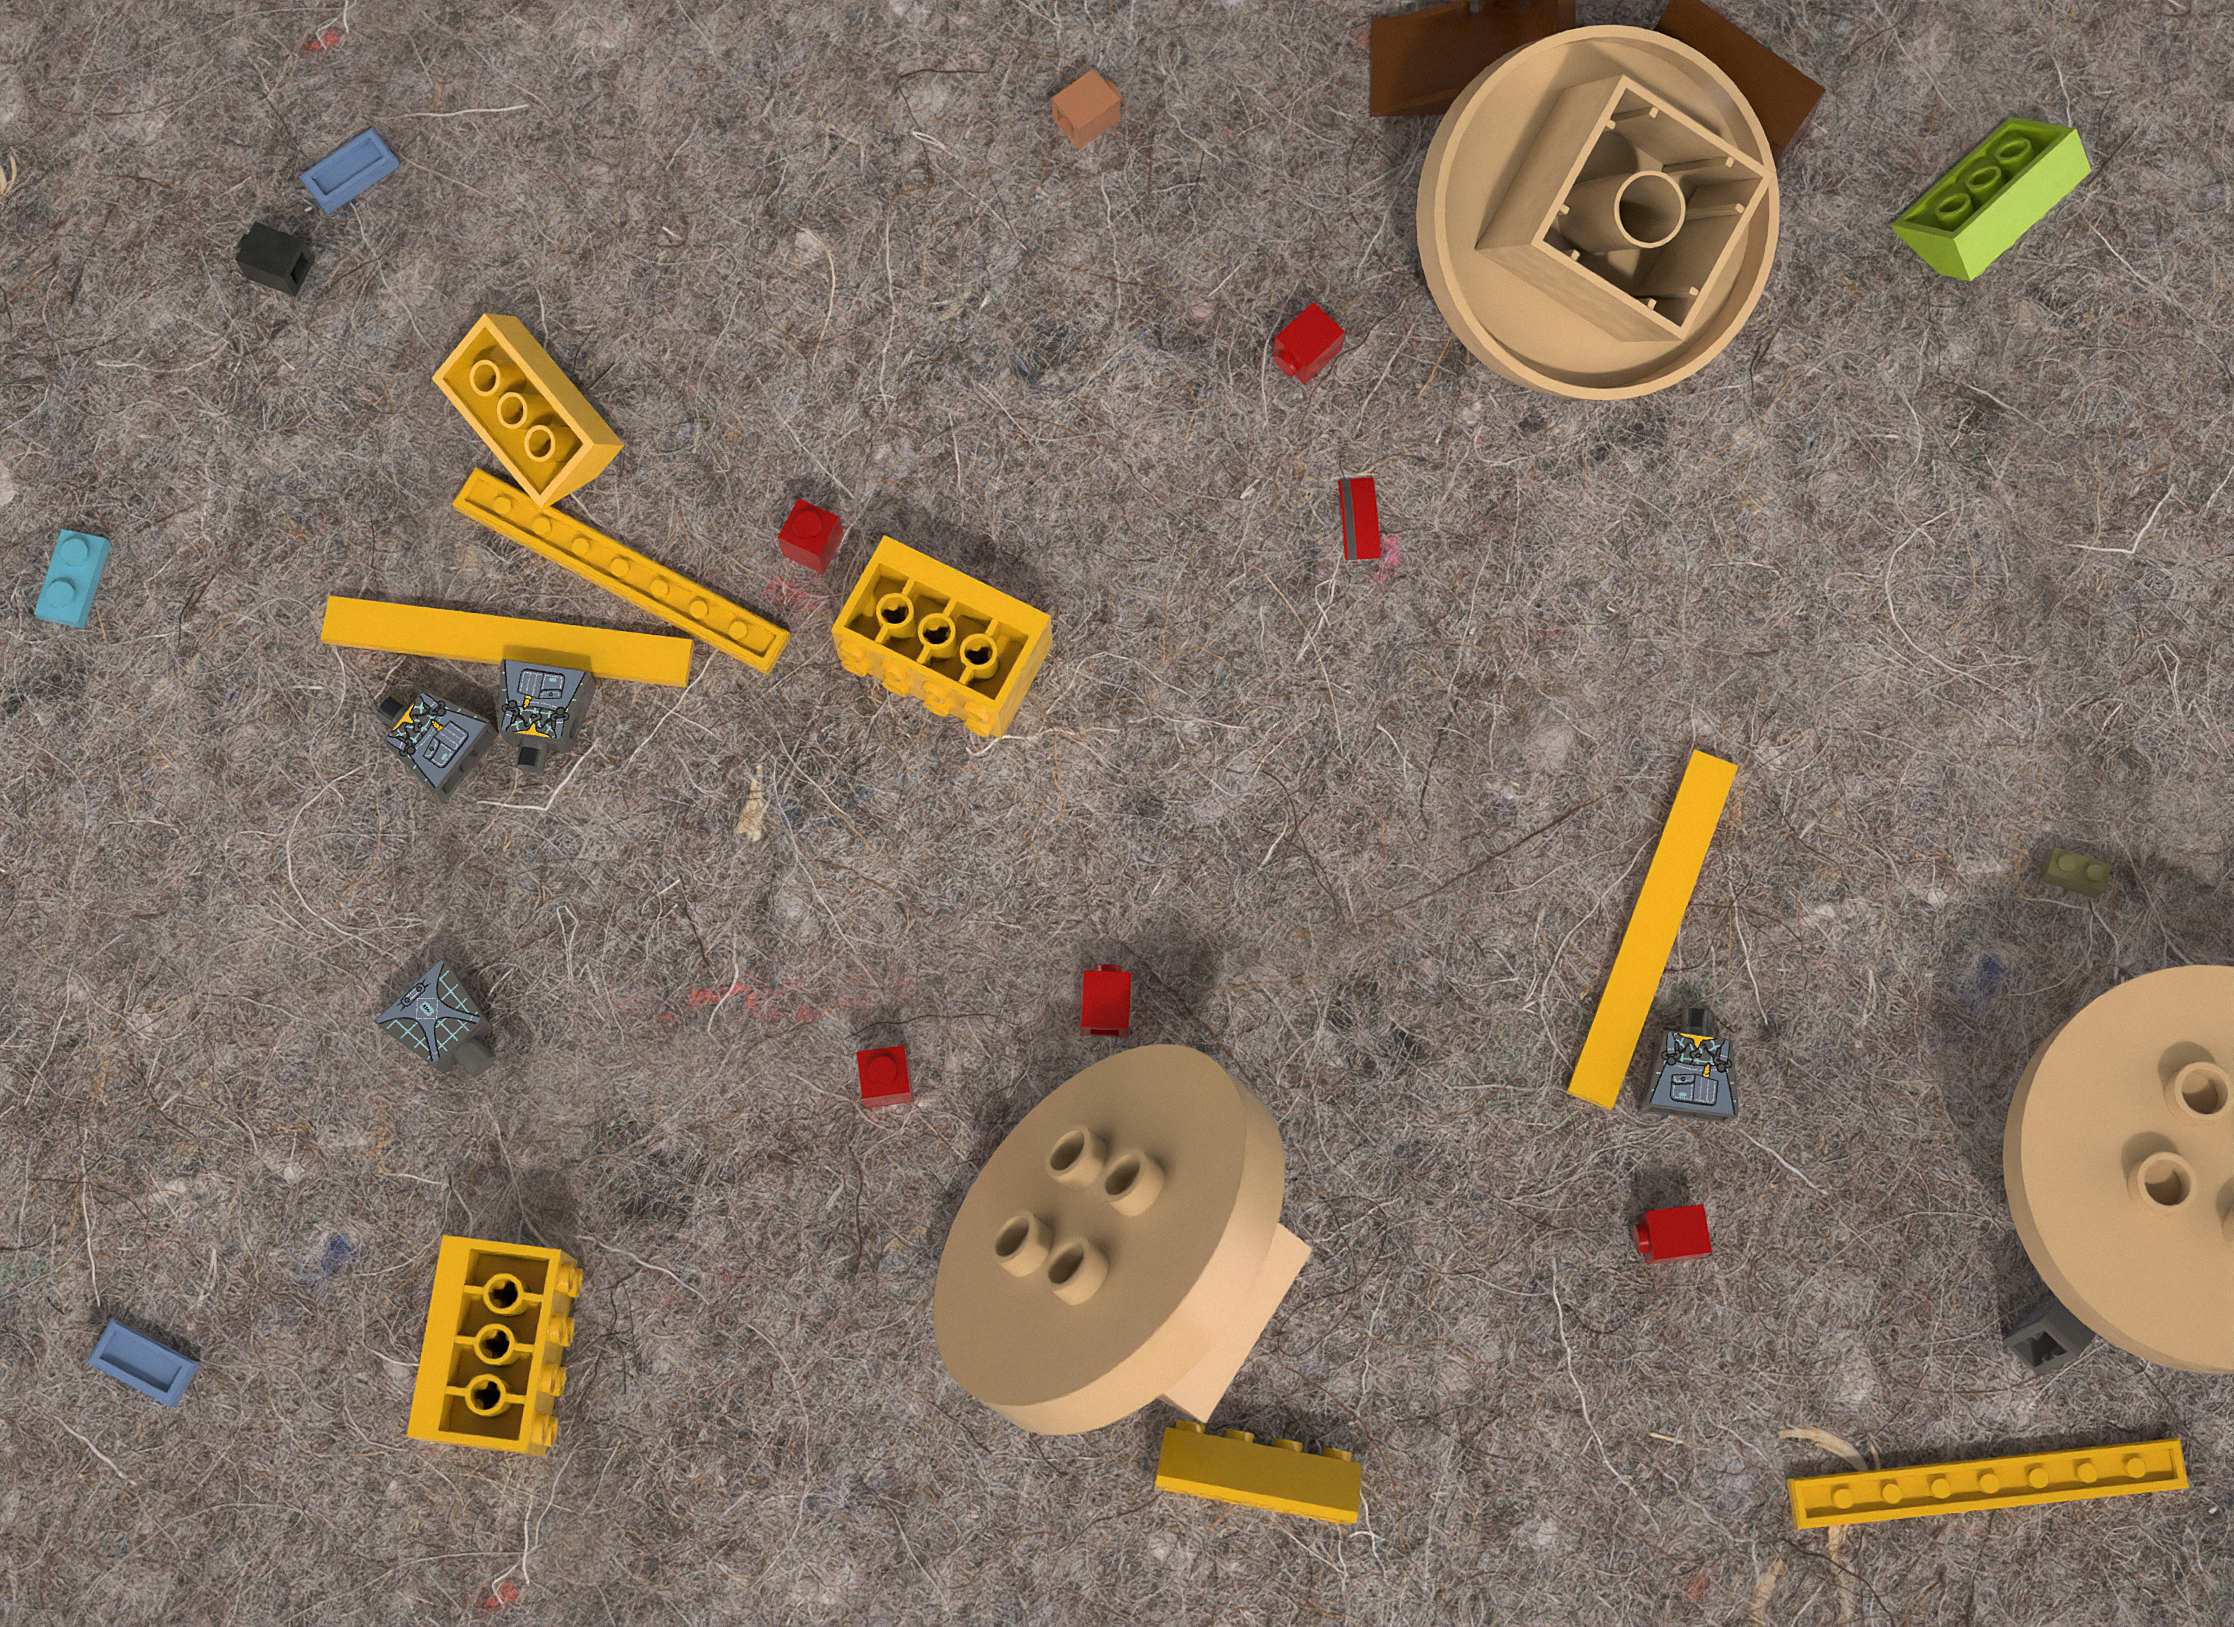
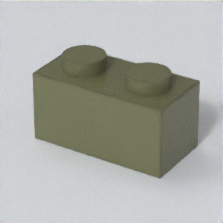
[2038,846,2112,899]

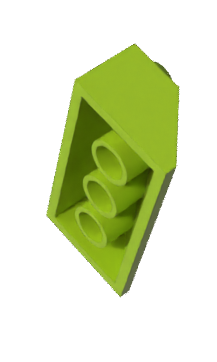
[1891,116,2092,281]

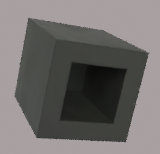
[235,222,315,297]

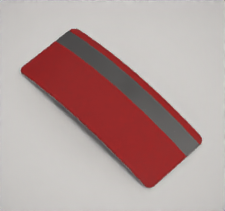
[1338,477,1381,560]

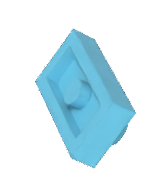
[34,529,111,629]

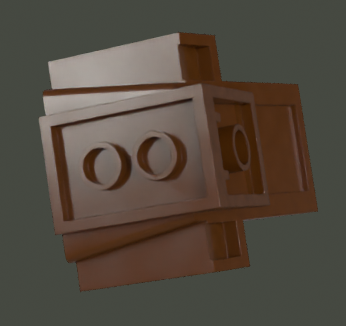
[1369,0,1576,117]

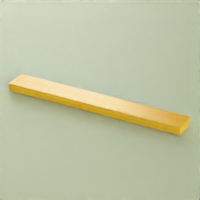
[452,467,791,675]
[320,595,695,688]
[1566,749,1738,1111]
[1786,1438,2189,1530]

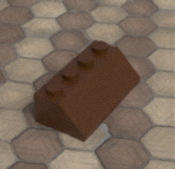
[1653,0,1826,168]

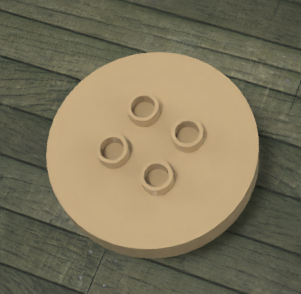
[1416,25,1780,400]
[2003,965,2234,1374]
[933,1044,1313,1435]

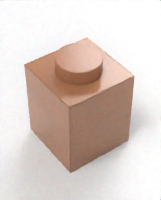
[1052,69,1122,150]

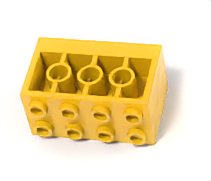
[831,535,1052,739]
[406,1235,583,1457]

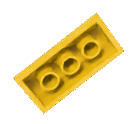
[432,313,625,509]
[1154,1420,1362,1526]

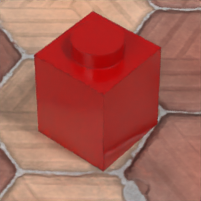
[1273,302,1345,385]
[777,498,844,574]
[1081,964,1132,1038]
[856,1045,914,1109]
[1633,1204,1712,1265]

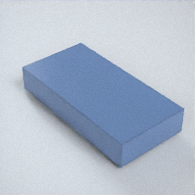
[299,127,400,215]
[87,1318,201,1408]

